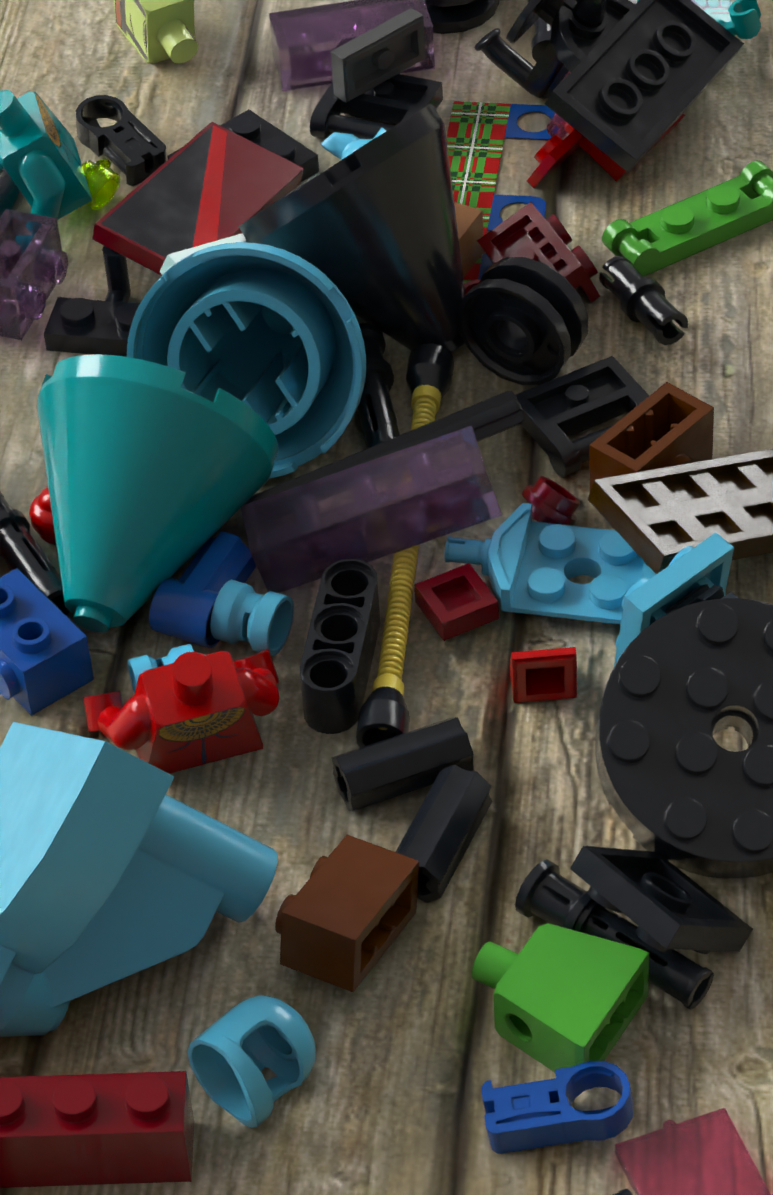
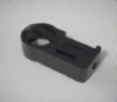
[76,95,167,186]

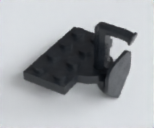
[474,0,744,173]

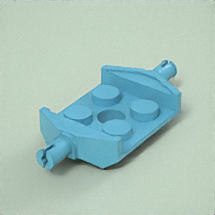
[444,503,656,625]

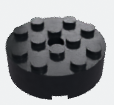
[595,598,773,879]

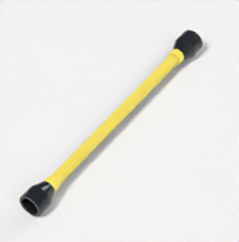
[356,343,454,748]

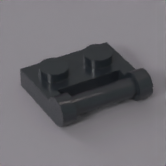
[310,74,443,139]
[516,356,649,477]

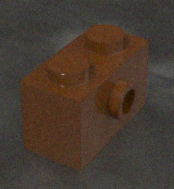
[589,382,714,491]
[275,835,419,992]

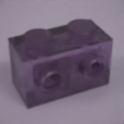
[0,209,68,340]

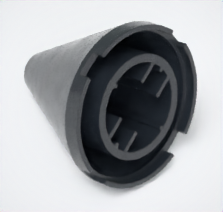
[238,104,465,353]

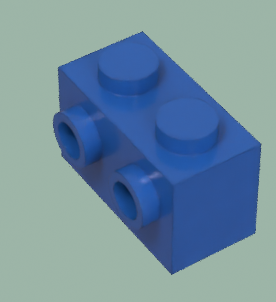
[0,568,94,716]

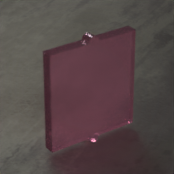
[615,1108,771,1195]

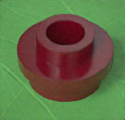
[522,476,581,526]

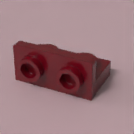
[477,202,601,303]

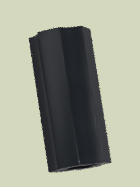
[331,717,474,811]
[396,765,492,903]

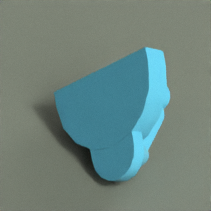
[0,722,278,1037]

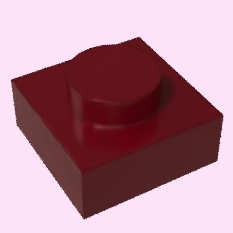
[414,563,499,641]

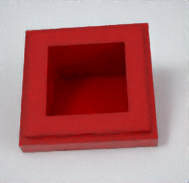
[509,647,577,703]

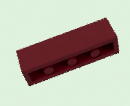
[0,1071,194,1188]

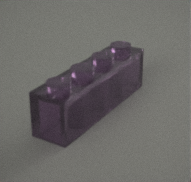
[241,426,502,593]

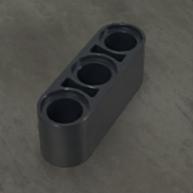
[300,558,380,734]

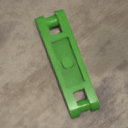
[602,160,773,276]

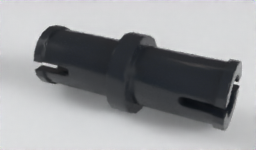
[599,256,688,345]

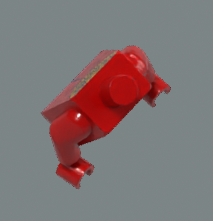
[83,649,280,774]

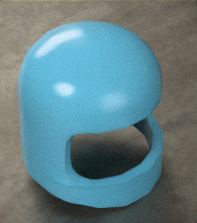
[188,995,316,1128]

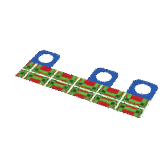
[446,101,561,283]

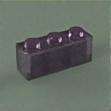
[269,0,435,91]

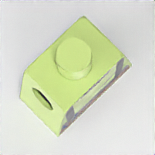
[114,0,198,64]

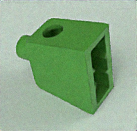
[472,923,649,1072]

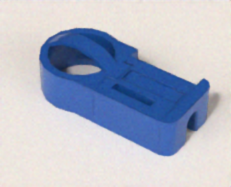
[482,1061,634,1154]

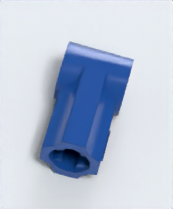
[149,531,256,648]

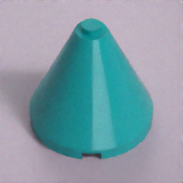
[37,354,278,633]

